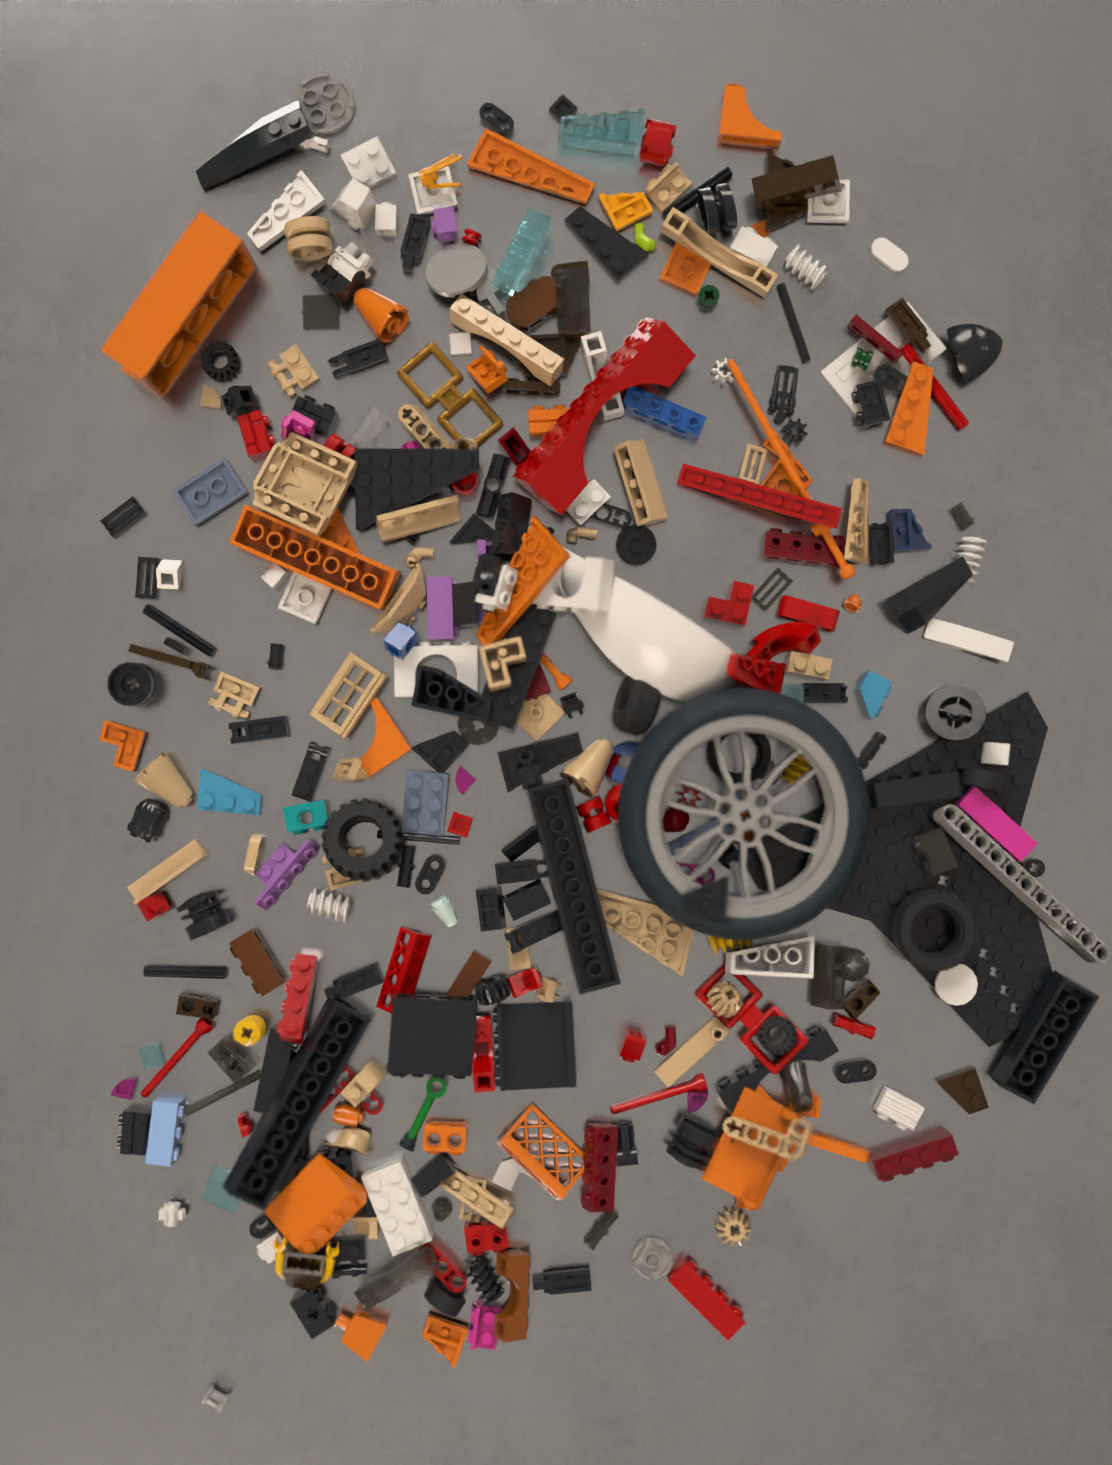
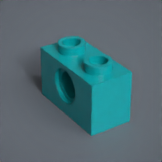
[283,800,330,835]

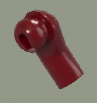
[656,1026,677,1056]

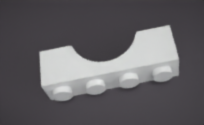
[581,331,625,421]

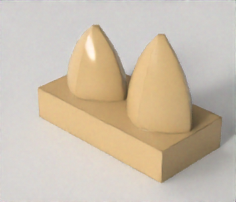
[332,758,369,781]

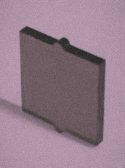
[301,295,341,330]

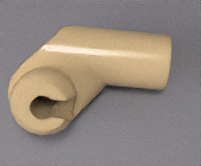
[566,526,597,544]
[405,547,434,567]

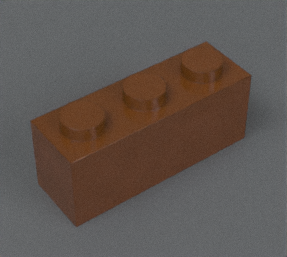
[229,928,287,996]

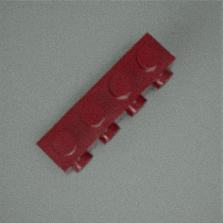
[761,528,847,567]
[581,1123,618,1213]
[869,1130,959,1182]

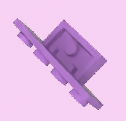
[254,839,320,910]

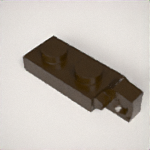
[884,298,932,354]

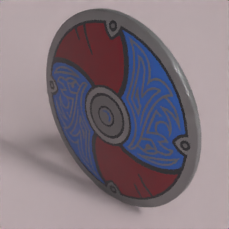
[605,741,640,785]

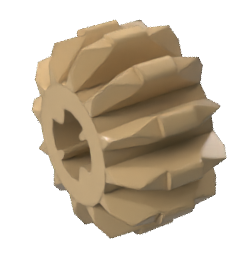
[707,981,743,1018]
[716,1209,752,1247]

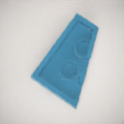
[197,768,262,815]

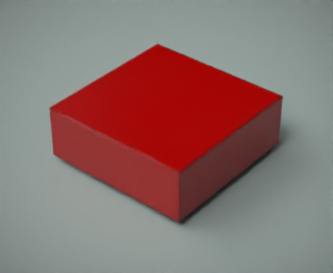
[447,812,473,838]

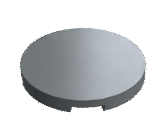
[293,73,355,136]
[426,243,487,297]

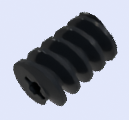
[463,1257,505,1307]

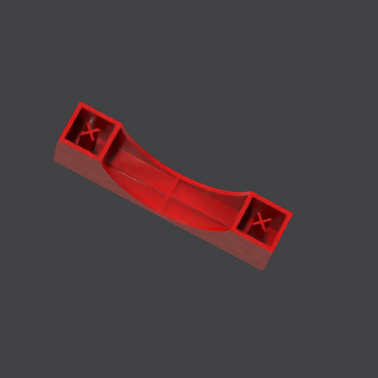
[513,318,696,515]

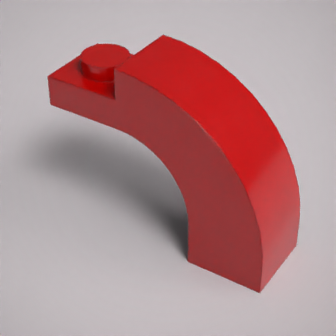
[747,622,822,661]
[472,1015,496,1093]

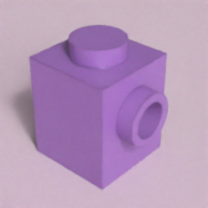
[431,206,458,242]

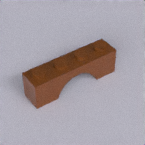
[494,1249,531,1343]

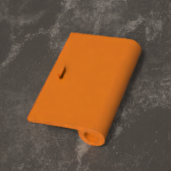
[702,1087,803,1212]

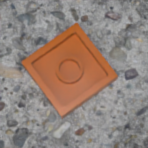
[659,242,712,297]

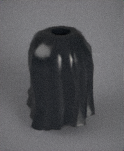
[473,553,506,595]
[127,798,165,843]

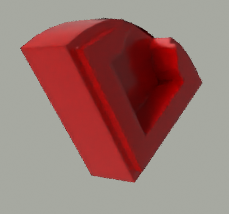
[237,1112,253,1138]

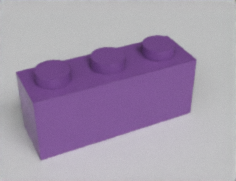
[427,576,458,641]

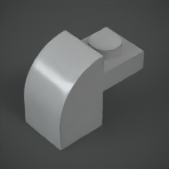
[476,267,508,319]

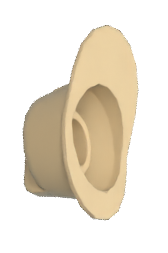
[322,1127,371,1156]

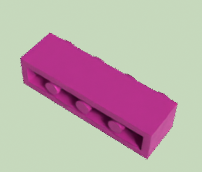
[954,786,1038,862]

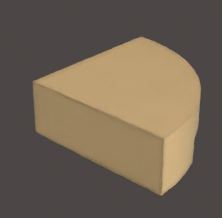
[200,385,222,409]

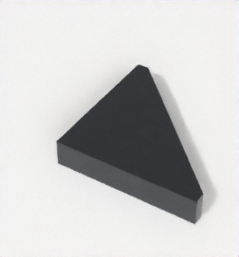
[449,513,495,545]

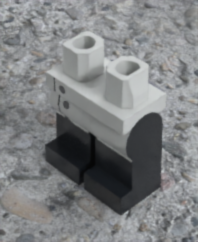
[310,242,374,305]

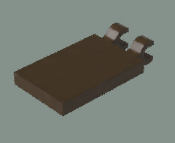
[128,643,213,680]

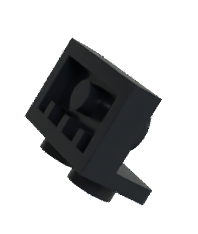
[851,379,890,429]

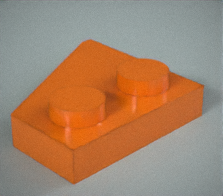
[422,1313,469,1368]

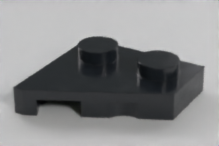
[411,730,469,773]

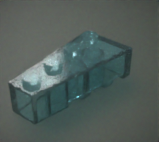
[557,109,646,159]
[490,206,553,296]

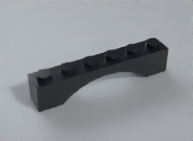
[716,1026,839,1114]

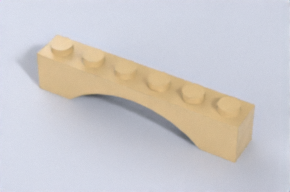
[660,207,778,298]
[449,294,564,386]

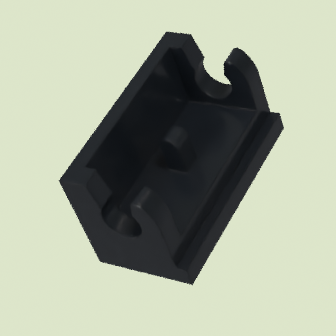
[869,521,895,567]
[803,683,848,704]
[503,878,551,921]
[476,886,507,932]

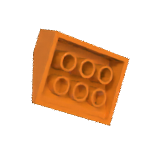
[263,1153,367,1255]

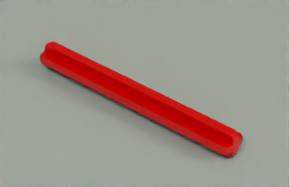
[900,343,969,430]

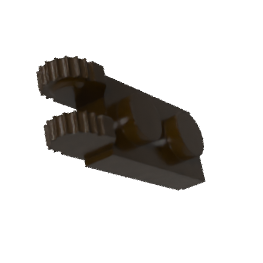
[503,378,561,397]

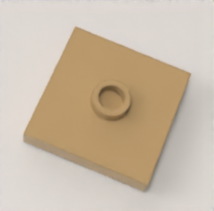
[517,694,565,742]

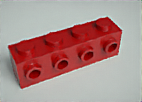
[277,953,318,1044]

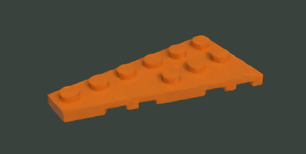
[476,515,571,646]

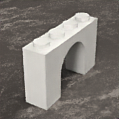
[531,557,615,615]
[394,641,479,698]

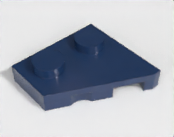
[888,508,932,552]

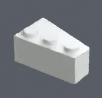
[330,178,376,231]

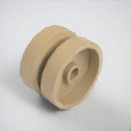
[284,216,333,260]

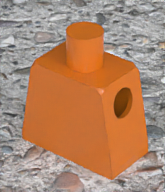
[334,1309,388,1362]

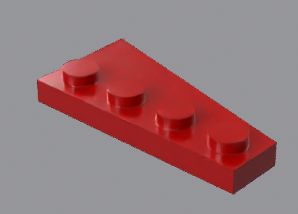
[726,654,786,694]

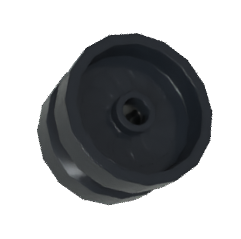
[697,183,737,235]

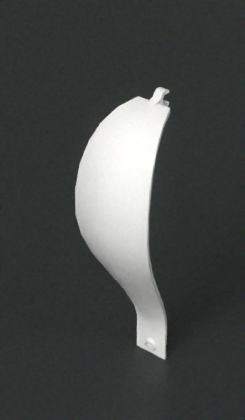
[527,526,744,703]

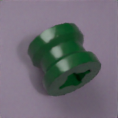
[698,285,720,310]
[850,346,873,372]

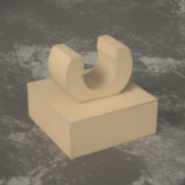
[535,977,562,1003]

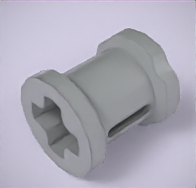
[202,1385,230,1413]

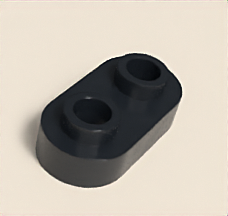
[415,855,446,895]
[834,1059,877,1084]

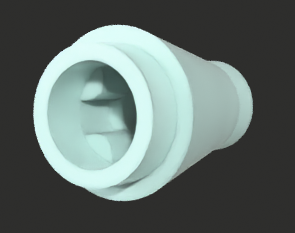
[431,895,458,928]

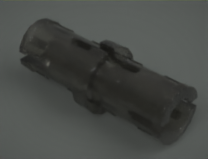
[583,1211,619,1250]

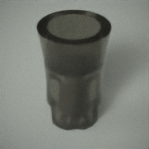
[778,1061,814,1112]

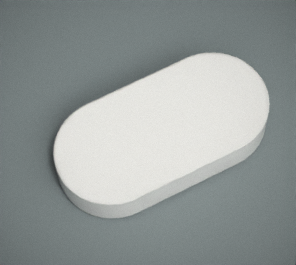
[870,238,908,273]

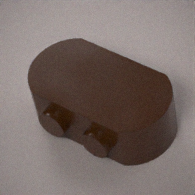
[506,276,563,332]

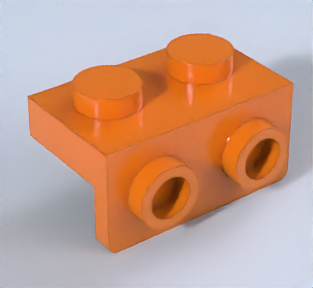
[465,345,508,393]

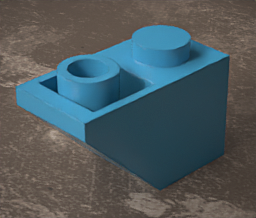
[857,670,892,720]

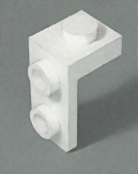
[475,565,518,612]

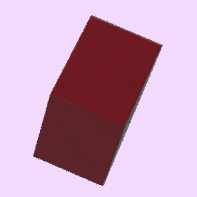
[497,427,530,468]

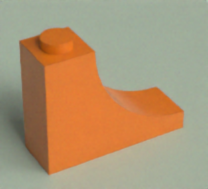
[718,84,782,148]
[359,697,412,777]

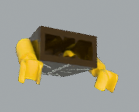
[273,1236,339,1290]

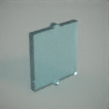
[201,1166,242,1214]

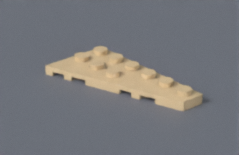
[597,889,695,977]

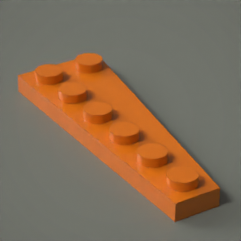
[467,128,595,204]

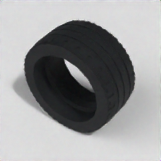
[707,732,771,783]

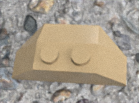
[370,563,427,635]

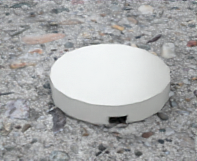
[934,964,978,1006]

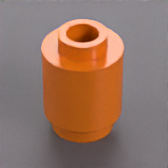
[332,1103,364,1128]

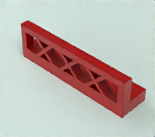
[376,927,431,1013]

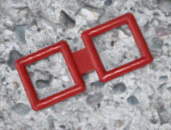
[695,963,809,1075]

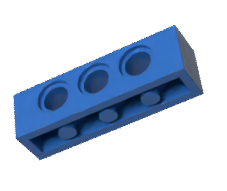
[623,386,707,441]

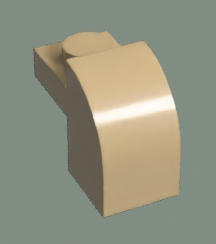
[340,1058,387,1108]

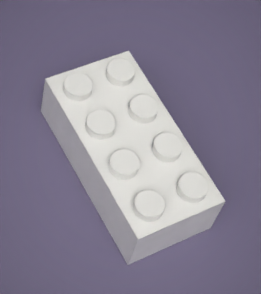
[361,1156,434,1256]

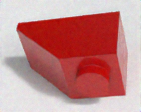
[619,1029,647,1063]

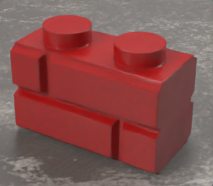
[237,410,276,460]

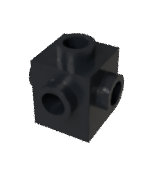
[221,385,258,417]

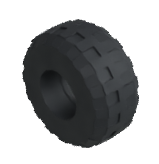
[613,675,662,735]

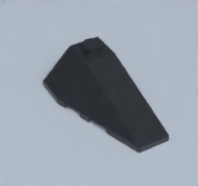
[886,556,973,633]
[411,665,493,722]

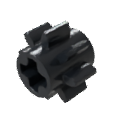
[782,418,808,444]

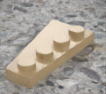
[844,478,869,564]

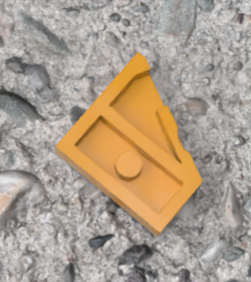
[598,192,653,232]

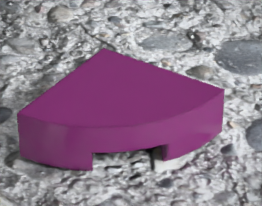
[455,766,476,795]
[111,1078,137,1100]
[687,1090,708,1113]

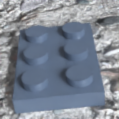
[172,457,248,526]
[402,770,449,836]

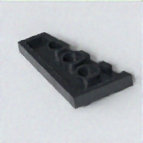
[497,731,583,792]

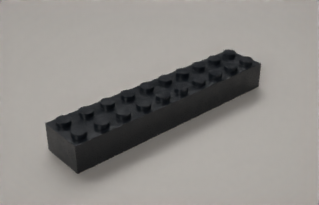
[526,778,621,995]
[222,996,371,1211]

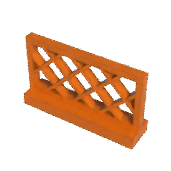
[496,1104,584,1201]

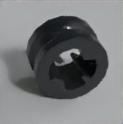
[1024,858,1045,878]

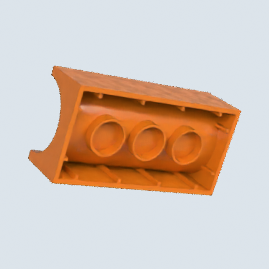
[100,211,257,399]

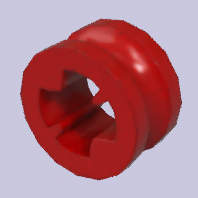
[461,229,482,247]

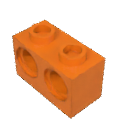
[423,1121,468,1156]

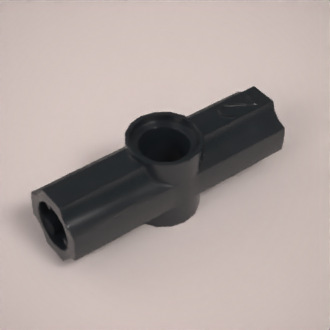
[476,453,511,519]

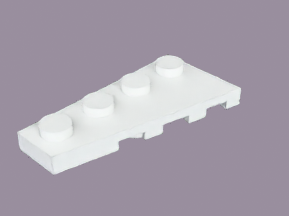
[247,170,326,252]

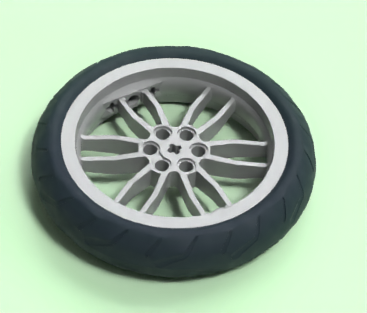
[618,689,870,940]

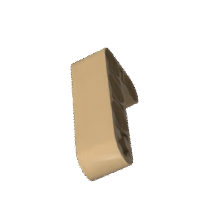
[398,404,477,449]
[723,1117,813,1160]

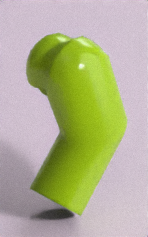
[634,223,656,251]

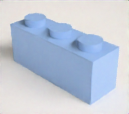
[145,1097,185,1167]

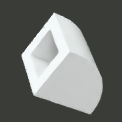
[156,560,183,589]
[260,562,289,591]
[981,742,1010,765]

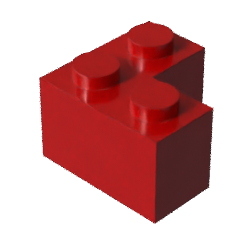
[702,581,755,628]

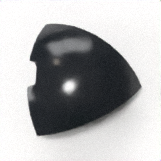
[947,324,1003,383]

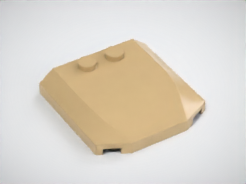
[253,432,357,537]

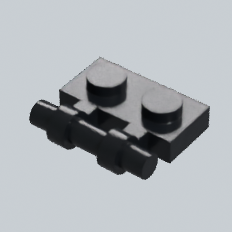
[323,1237,367,1279]

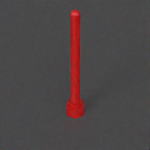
[141,1018,214,1098]
[610,1074,708,1114]

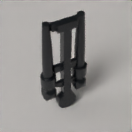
[768,365,799,423]

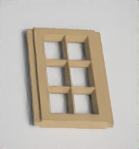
[310,652,387,739]

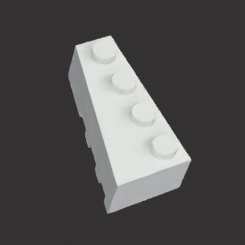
[725,936,815,978]

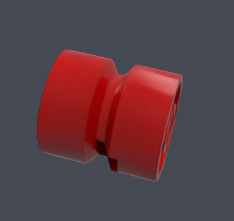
[323,433,355,460]
[452,472,479,498]
[576,796,612,833]

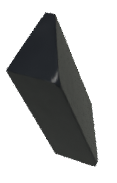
[501,826,539,862]

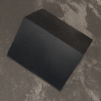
[452,581,479,627]

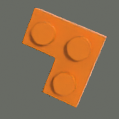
[99,720,147,772]

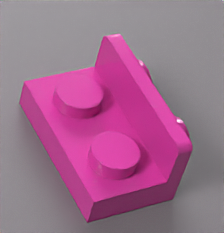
[281,410,315,442]
[467,1302,502,1351]

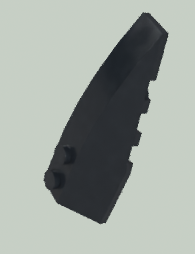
[195,101,314,190]

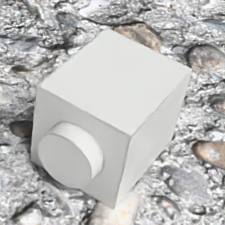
[375,202,398,236]
[256,1229,292,1264]

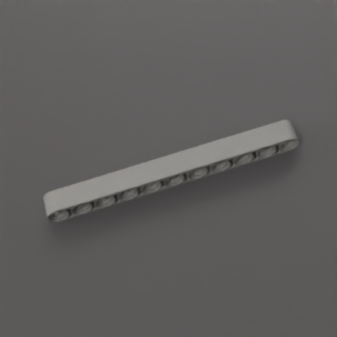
[933,804,1112,963]

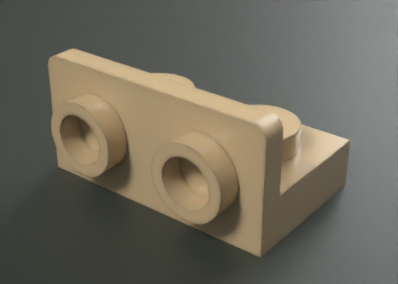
[645,162,692,213]

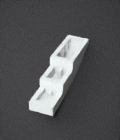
[923,618,1014,662]

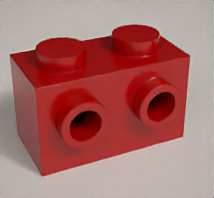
[464,1220,510,1256]

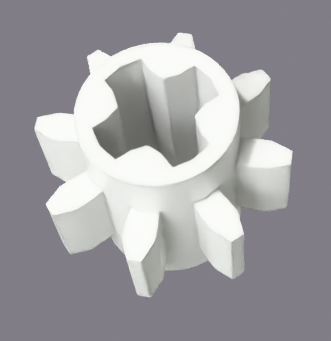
[711,358,733,385]
[159,1201,185,1227]

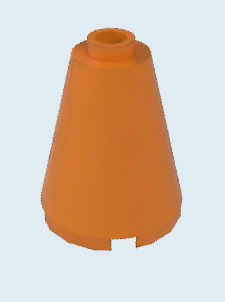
[354,287,410,343]

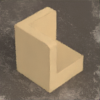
[352,1212,380,1239]

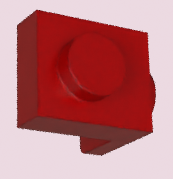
[137,891,170,922]
[506,968,542,998]

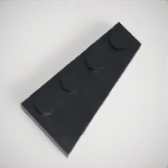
[564,206,649,283]

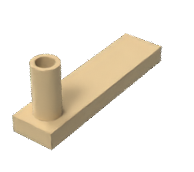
[654,1016,730,1087]
[439,1168,515,1229]

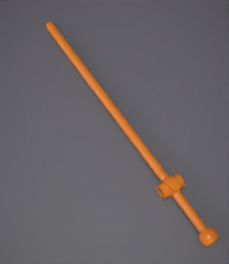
[727,359,856,580]

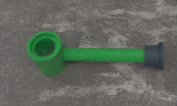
[399,1075,448,1152]

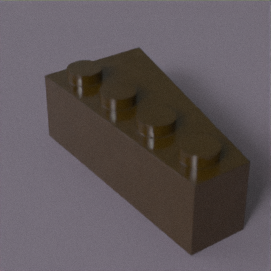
[751,155,842,209]

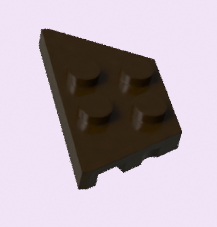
[765,151,808,232]
[511,332,584,379]

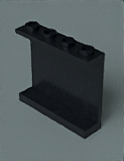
[386,993,477,1079]
[492,1002,577,1091]

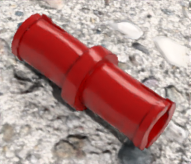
[832,1013,876,1040]

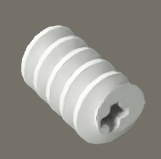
[784,244,829,290]
[956,537,988,583]
[305,887,351,923]

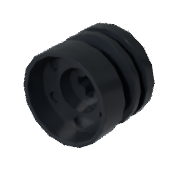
[107,662,158,706]
[176,890,231,941]
[666,1117,721,1171]

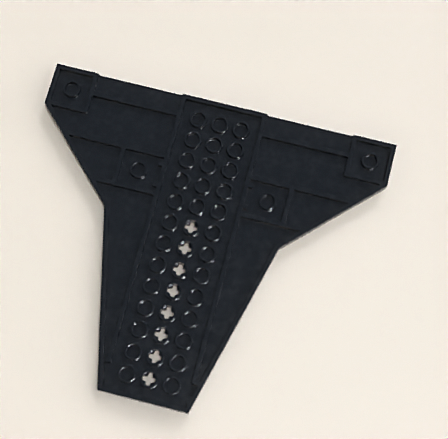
[746,691,1053,1048]

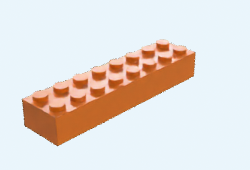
[229,504,401,610]

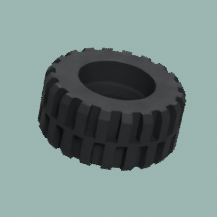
[321,798,404,882]

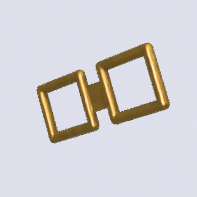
[397,342,503,449]

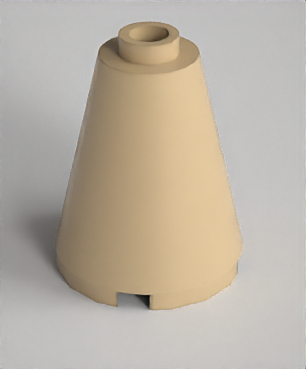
[560,738,614,798]
[134,751,193,808]

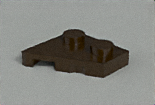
[936,1067,989,1115]

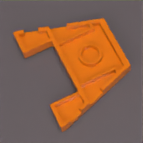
[747,430,813,516]

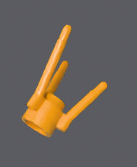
[418,154,463,190]

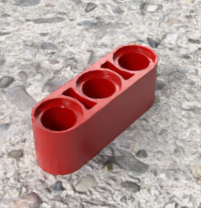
[777,595,840,632]
[418,1239,468,1293]

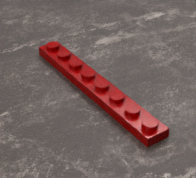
[678,463,843,529]

